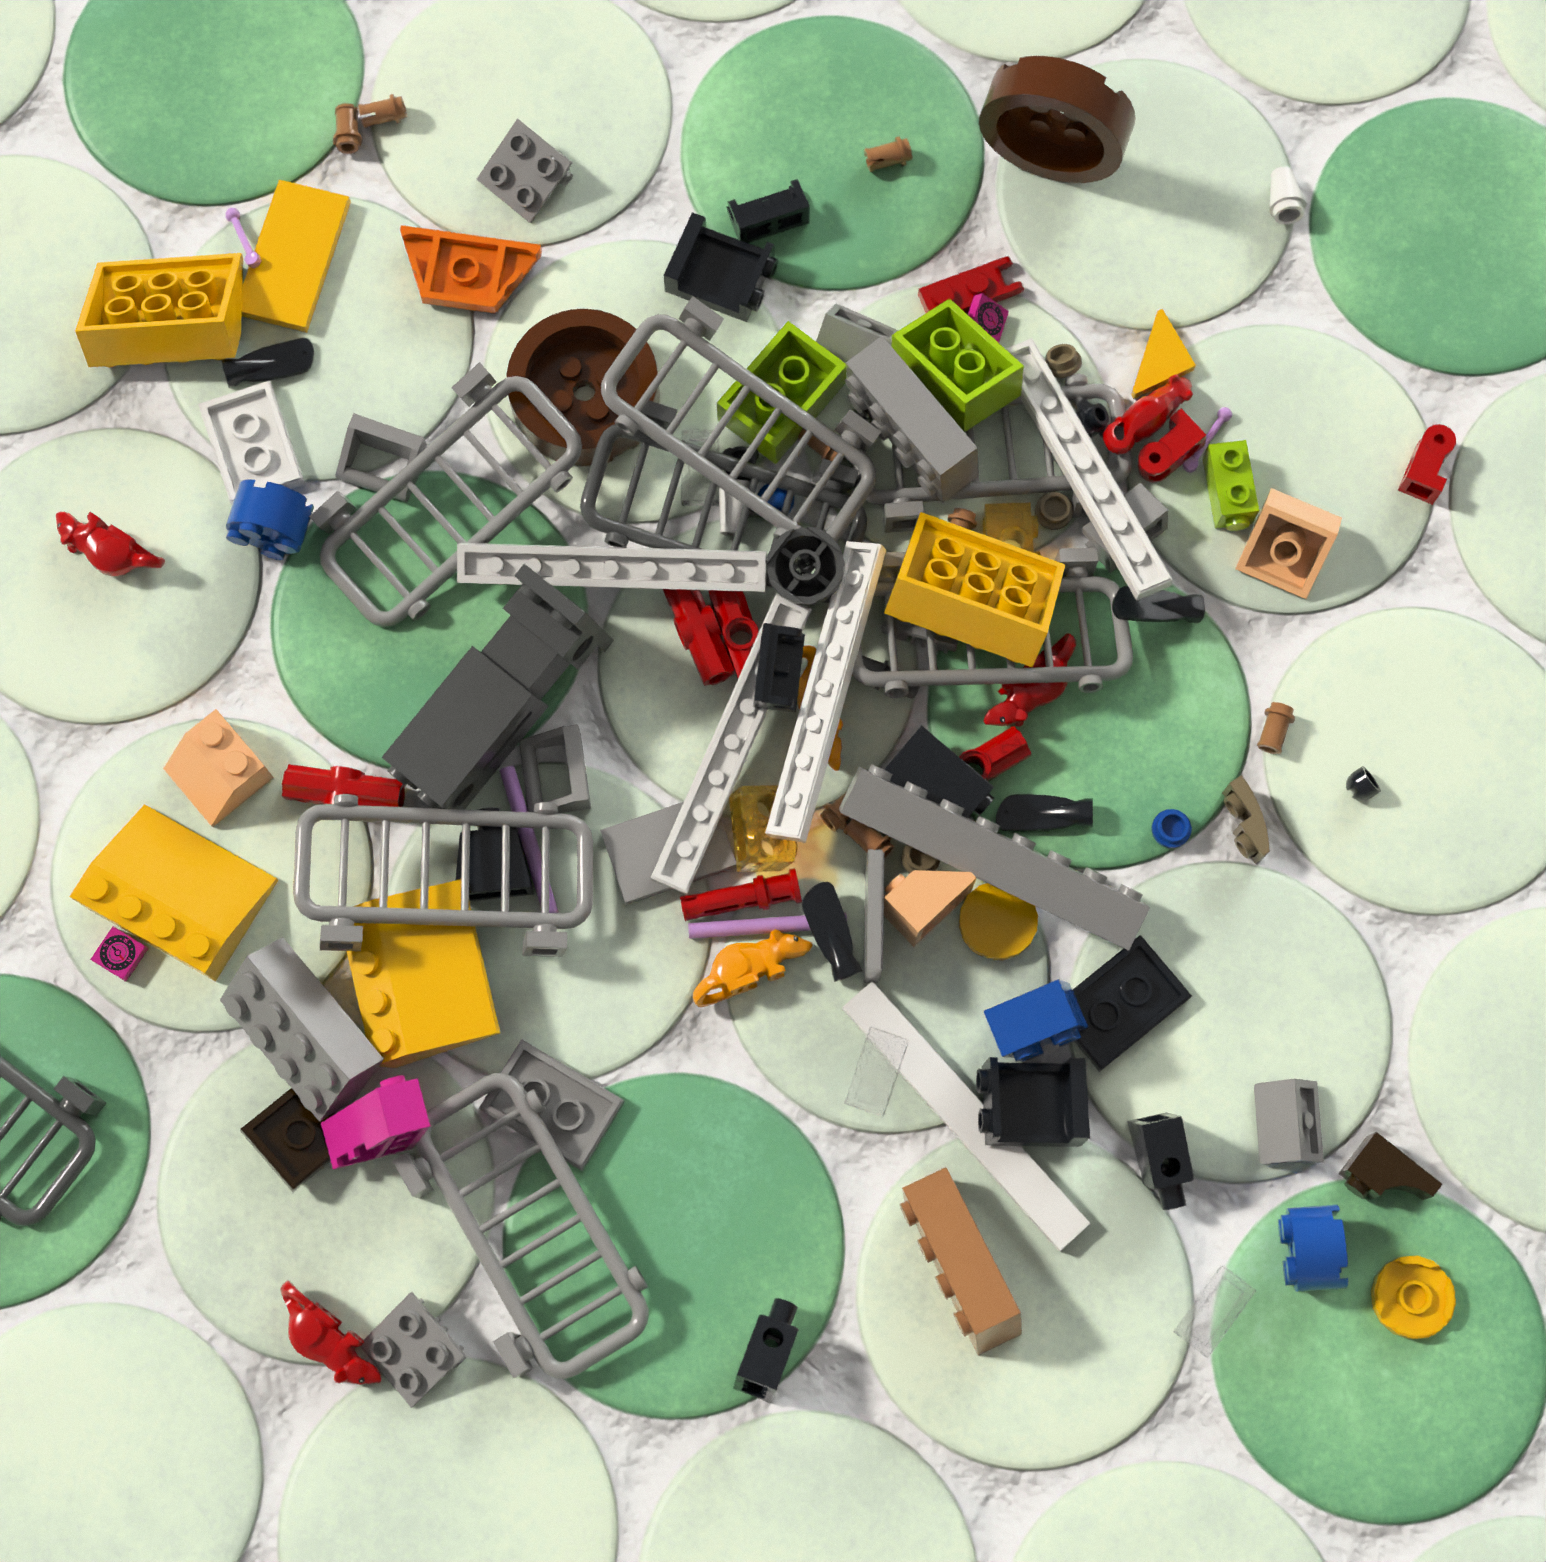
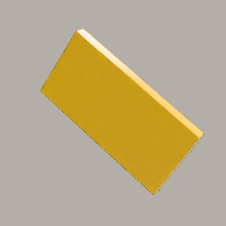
[242,180,351,333]

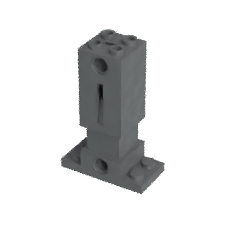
[382,564,614,810]

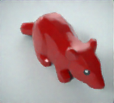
[1103,374,1193,455]
[55,511,165,576]
[984,633,1076,727]
[280,1280,382,1385]

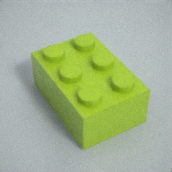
[891,299,1024,432]
[717,321,847,464]

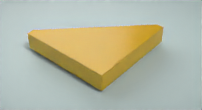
[1131,309,1196,399]

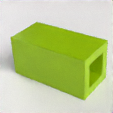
[1202,440,1259,531]

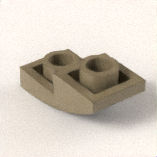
[1222,775,1270,864]

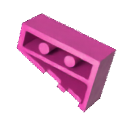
[321,1075,430,1170]

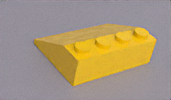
[75,253,243,367]
[884,512,1065,667]
[70,804,278,982]
[347,879,501,1068]

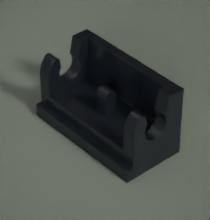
[727,179,810,243]
[753,623,805,712]

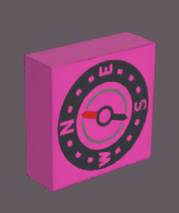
[968,293,1009,343]
[90,926,149,982]

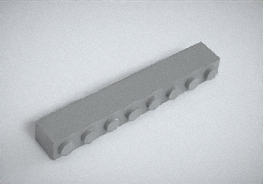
[839,764,1150,950]

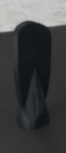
[221,338,314,388]
[1112,586,1205,623]
[996,794,1093,831]
[802,882,862,982]

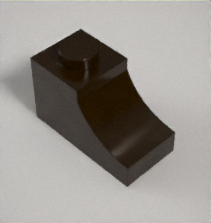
[1338,1132,1443,1200]

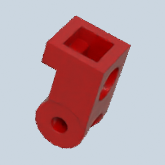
[1138,408,1207,483]
[1398,424,1456,505]

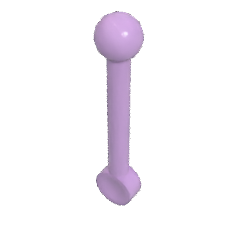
[225,208,261,268]
[1183,407,1232,472]

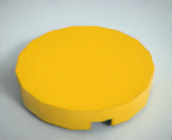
[959,883,1038,961]
[1371,1256,1456,1339]

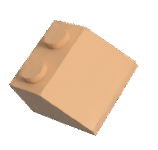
[1235,488,1342,599]
[163,709,274,827]
[884,870,976,947]

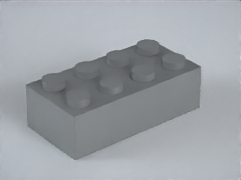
[845,336,979,503]
[220,937,384,1122]

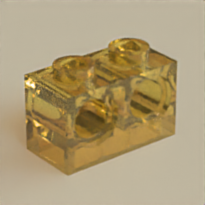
[729,785,797,872]

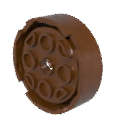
[979,56,1136,183]
[506,309,660,466]

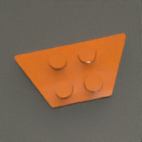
[400,225,542,314]

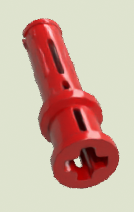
[680,868,802,921]

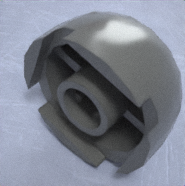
[767,527,845,606]

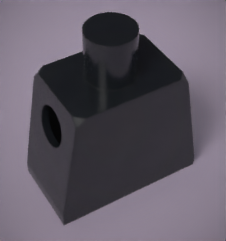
[455,807,534,901]
[1127,1112,1194,1210]
[733,1298,799,1404]

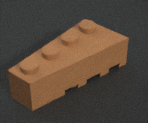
[899,1167,1022,1355]

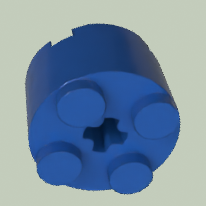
[226,479,314,560]
[1278,1205,1348,1292]

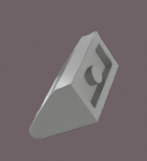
[335,413,427,502]
[519,724,591,813]

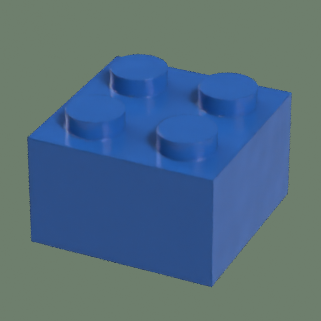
[983,979,1088,1062]

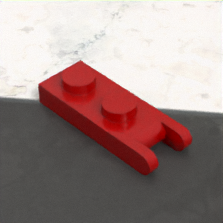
[918,256,1024,314]

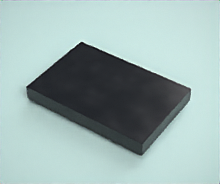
[1072,935,1192,1072]

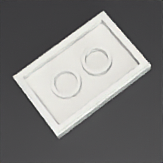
[198,381,305,505]

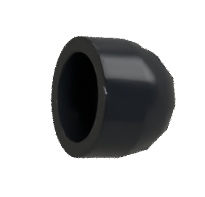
[1346,766,1381,800]

